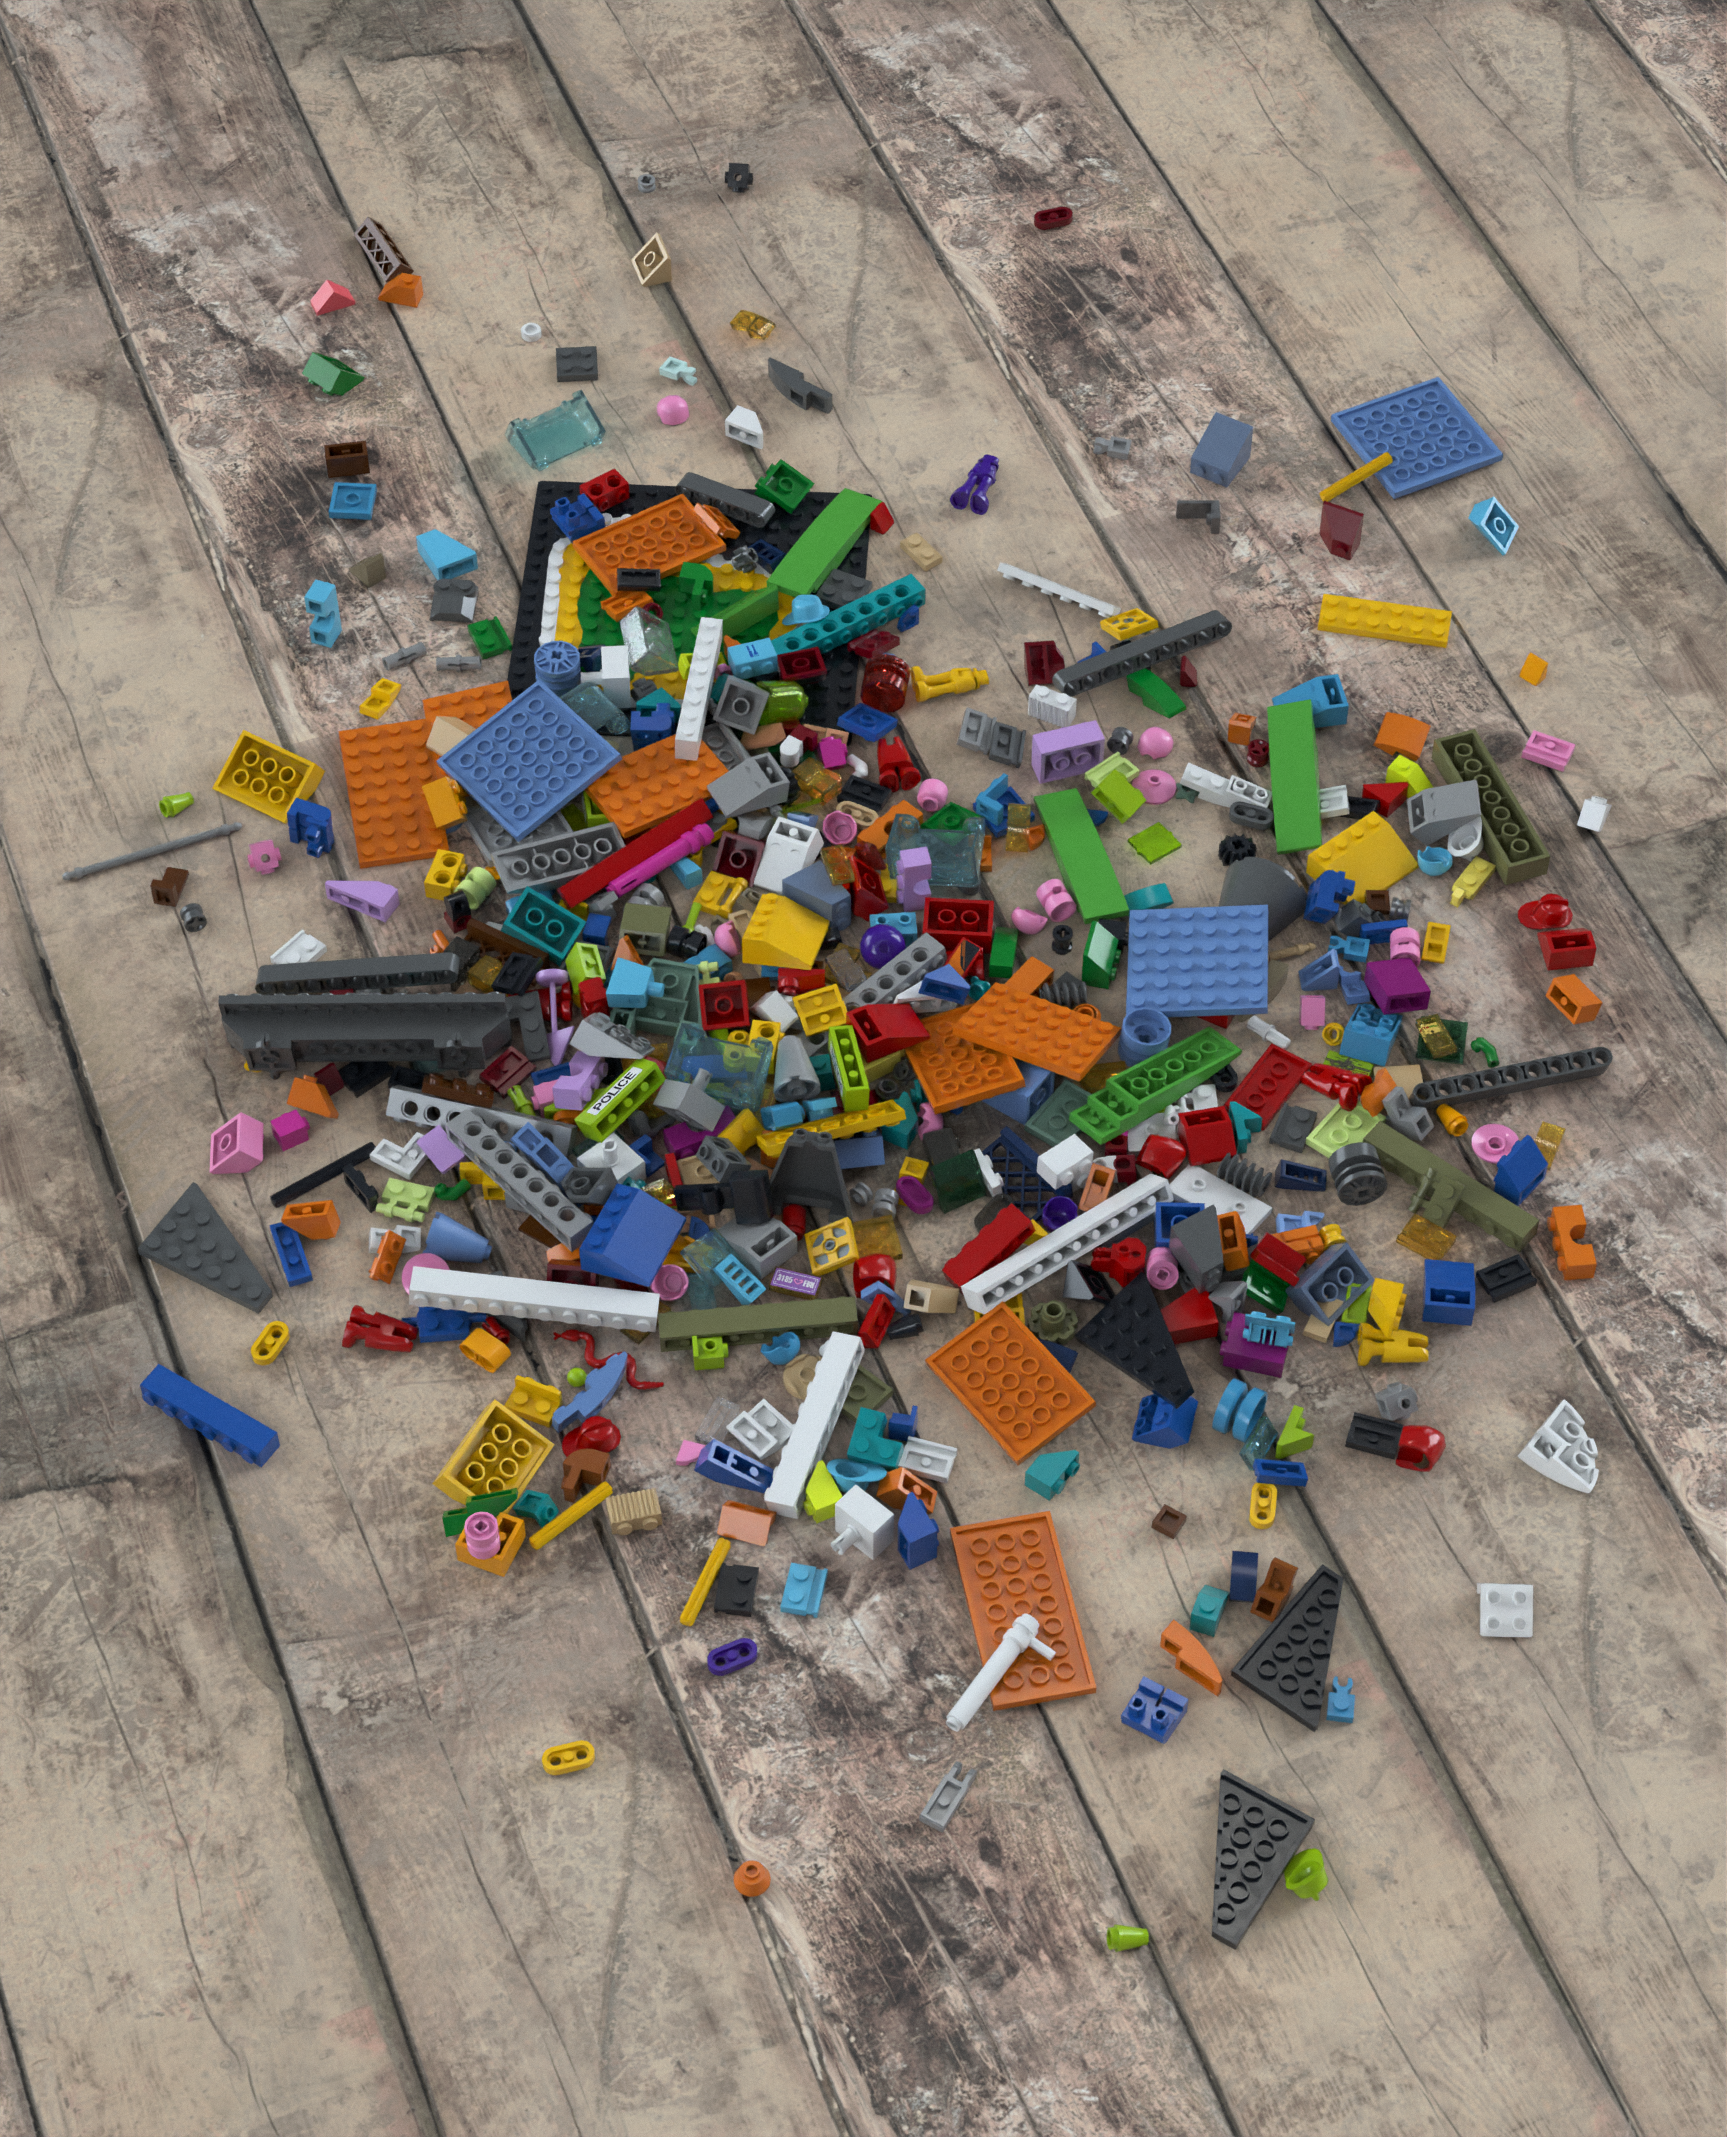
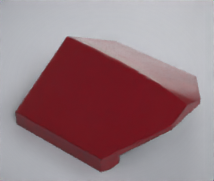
[1024,640,1065,686]

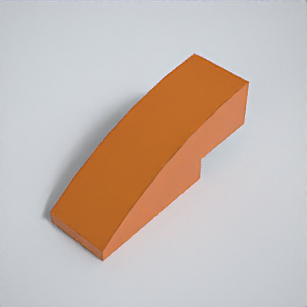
[1160,1619,1223,1697]

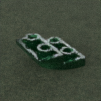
[1416,1016,1468,1065]
[930,1149,986,1214]

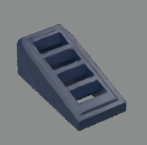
[748,539,787,574]
[1274,1159,1327,1192]

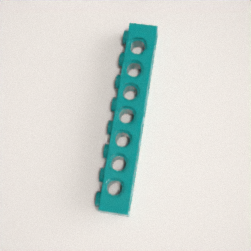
[771,574,926,655]

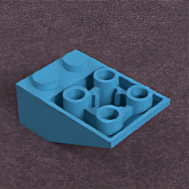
[1272,674,1349,728]
[1339,1003,1403,1067]

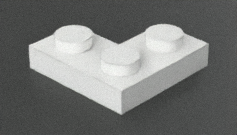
[370,1132,428,1180]

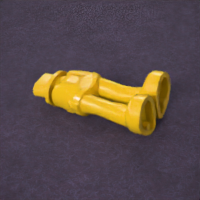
[910,666,989,702]

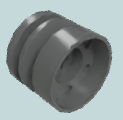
[1328,1142,1388,1206]

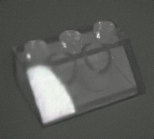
[619,606,679,676]

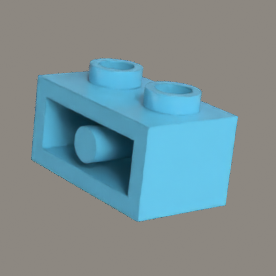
[870,912,917,948]

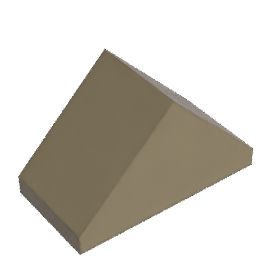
[349,553,386,588]

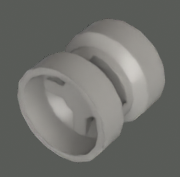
[871,1188,899,1222]

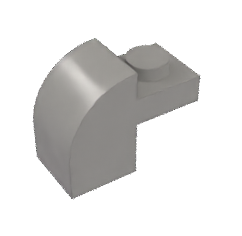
[1382,1086,1434,1141]

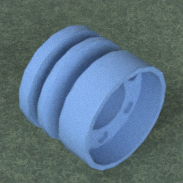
[534,641,581,699]
[1118,1007,1171,1067]

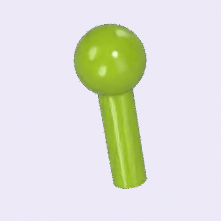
[681,902,702,933]
[567,1368,588,1387]

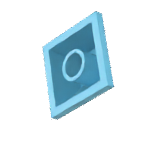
[1468,497,1519,556]

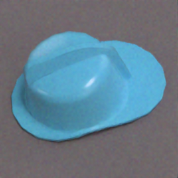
[782,595,830,625]
[826,1459,887,1493]

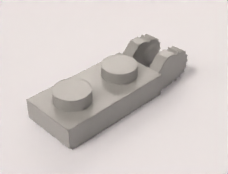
[919,1761,977,1833]

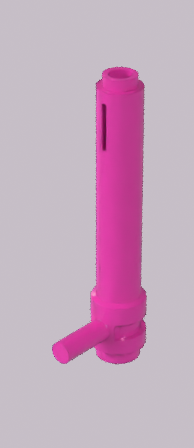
[606,823,714,898]

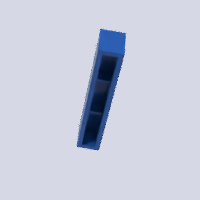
[140,1364,280,1467]

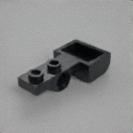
[674,1170,775,1224]

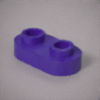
[707,1638,758,1676]

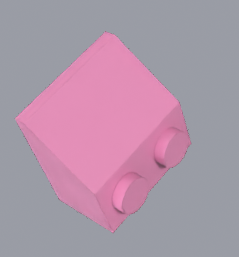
[210,1112,264,1174]

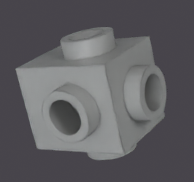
[1375,1382,1418,1421]

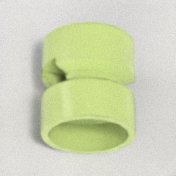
[454,867,496,910]

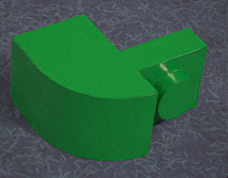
[679,562,714,611]

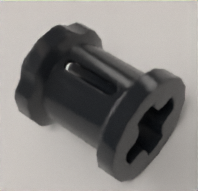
[1052,925,1073,955]

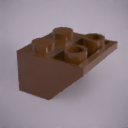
[324,441,370,478]

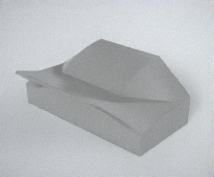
[737,812,775,840]

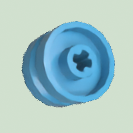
[1212,1378,1268,1443]

